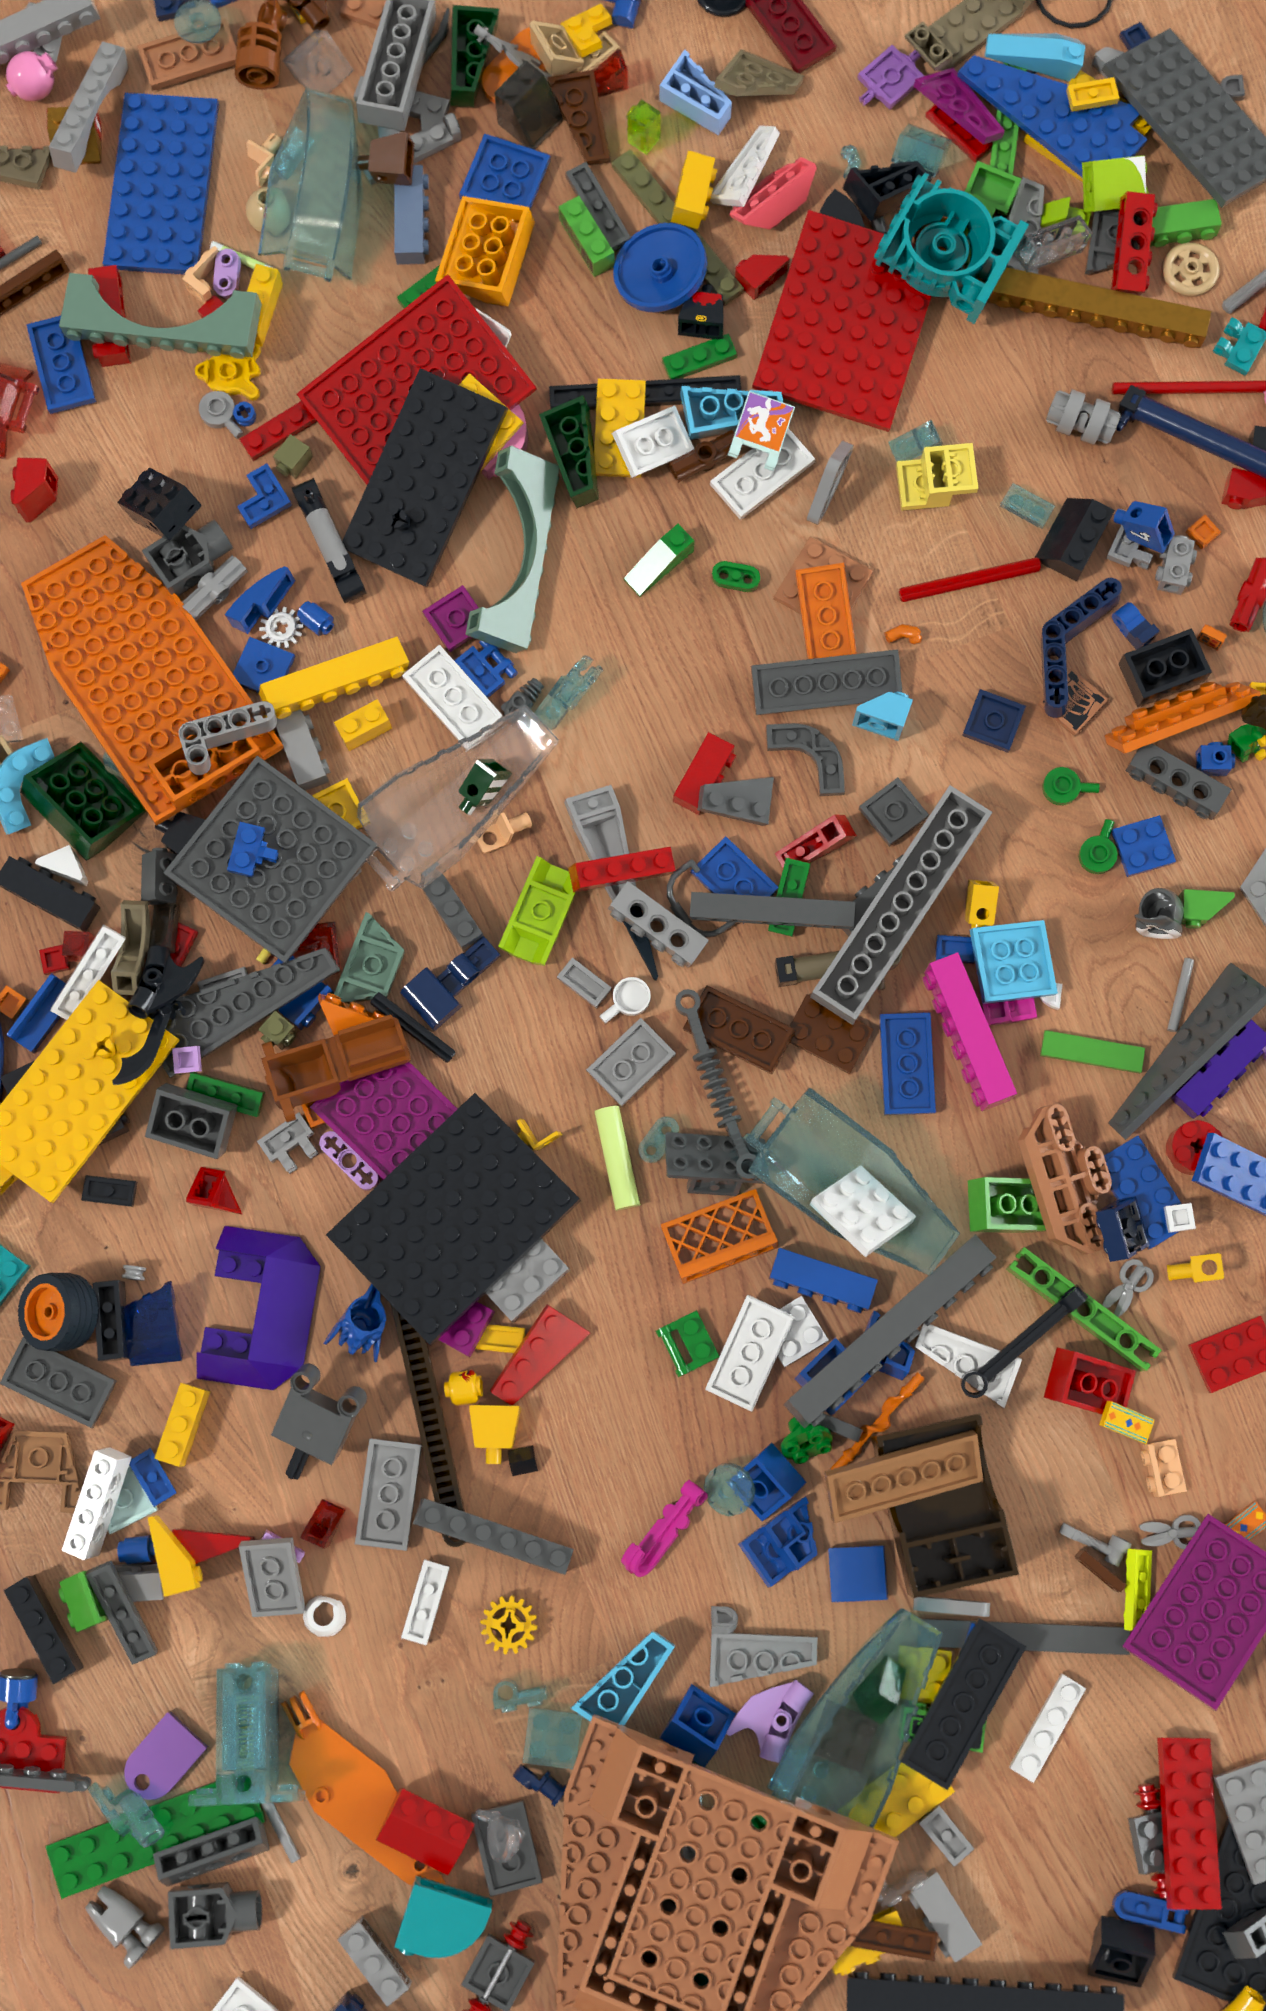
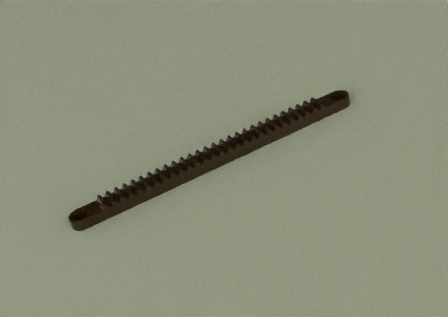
[391,1305,466,1547]

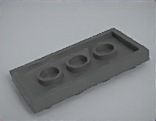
[0,1336,117,1428]

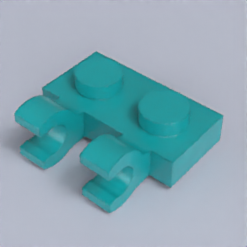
[1213,317,1266,376]

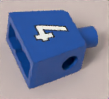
[1114,501,1175,554]

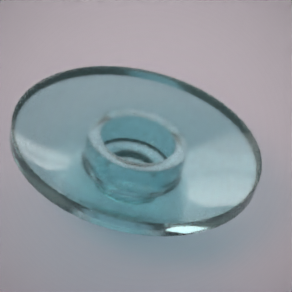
[174,0,221,43]

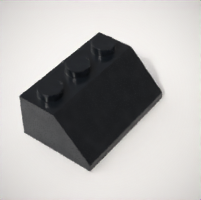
[1035,498,1115,582]

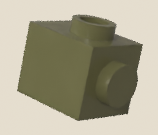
[258,1011,298,1050]

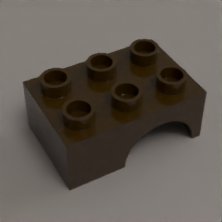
[871,1414,1019,1598]

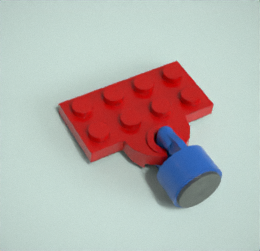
[0,1668,67,1793]

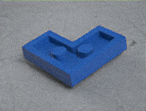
[237,463,292,529]

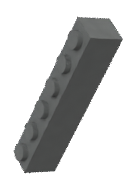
[413,1498,574,1575]

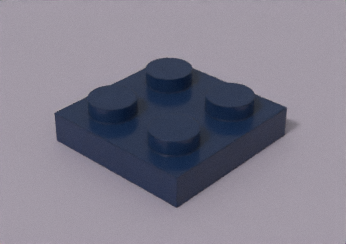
[962,689,1026,753]

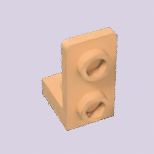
[182,246,219,304]

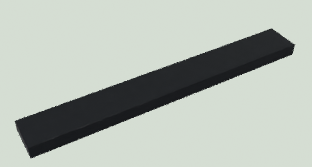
[549,375,741,410]

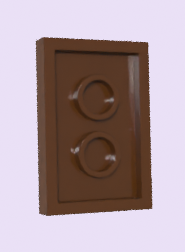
[790,994,874,1074]

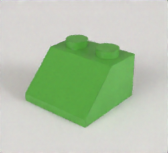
[59,1570,109,1632]

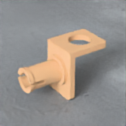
[246,133,283,187]
[474,812,532,854]

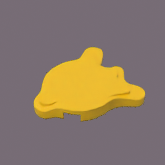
[195,343,261,401]

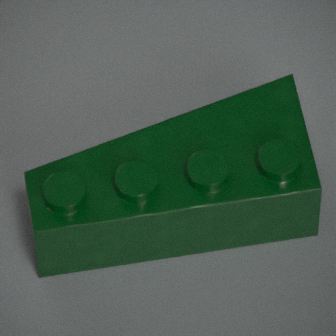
[450,5,500,107]
[539,395,599,509]

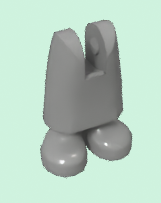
[85,1886,165,1969]

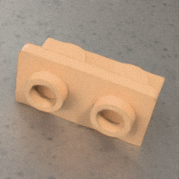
[1141,1439,1186,1497]

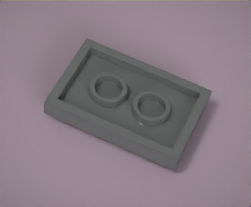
[471,1799,543,1897]

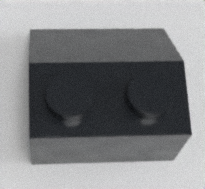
[1088,1915,1155,1987]

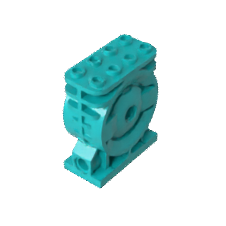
[874,172,1029,324]

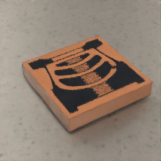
[1038,668,1108,737]

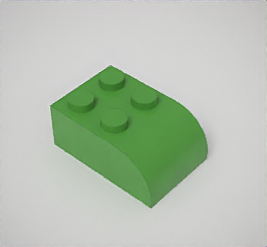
[968,1177,1046,1233]

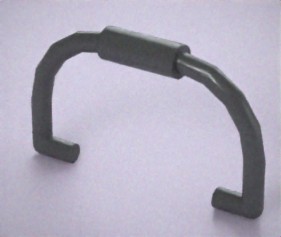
[667,859,736,937]

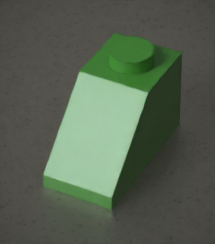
[1179,889,1235,929]

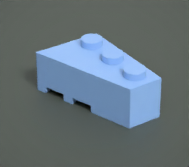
[659,50,732,135]

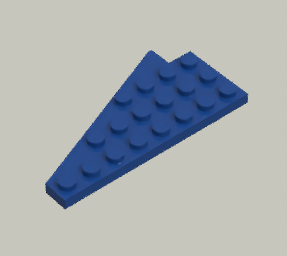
[957,55,1147,178]

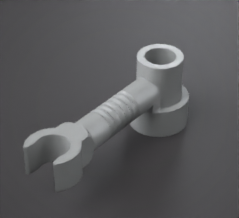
[1059,1523,1132,1567]

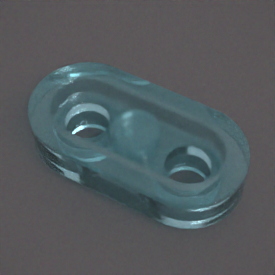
[638,1117,679,1163]

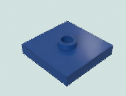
[233,637,295,693]

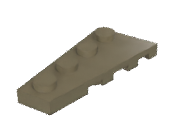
[0,146,51,189]

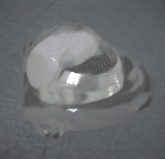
[475,1809,525,1864]

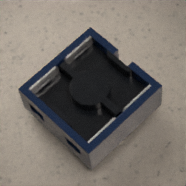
[1096,1196,1150,1262]

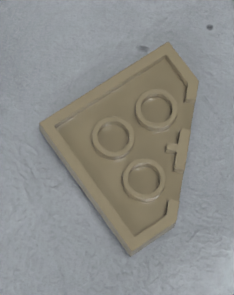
[714,49,804,96]

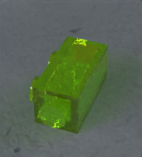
[627,99,661,155]

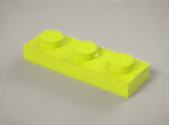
[1124,1549,1152,1631]

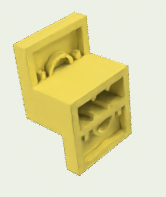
[896,443,978,511]

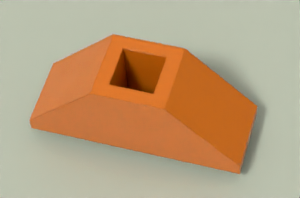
[318,993,385,1035]

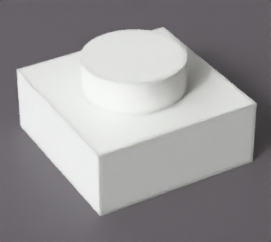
[1164,1203,1196,1233]

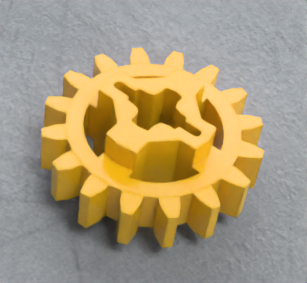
[480,1595,538,1655]

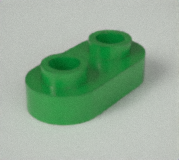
[712,561,760,592]

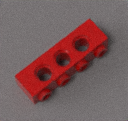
[1111,191,1158,296]

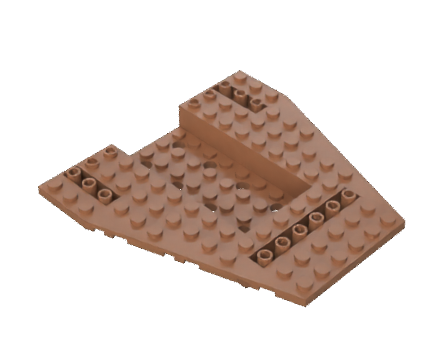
[556,1714,899,2011]

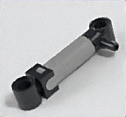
[291,478,367,604]

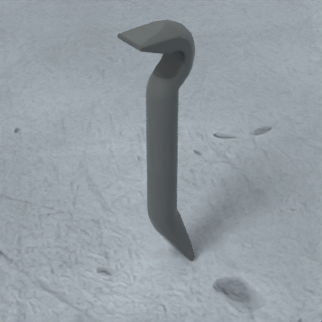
[423,7,450,66]

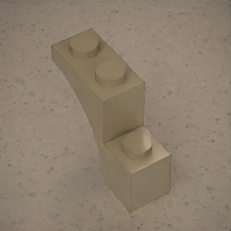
[111,900,153,995]

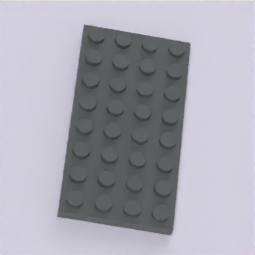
[1102,28,1266,208]

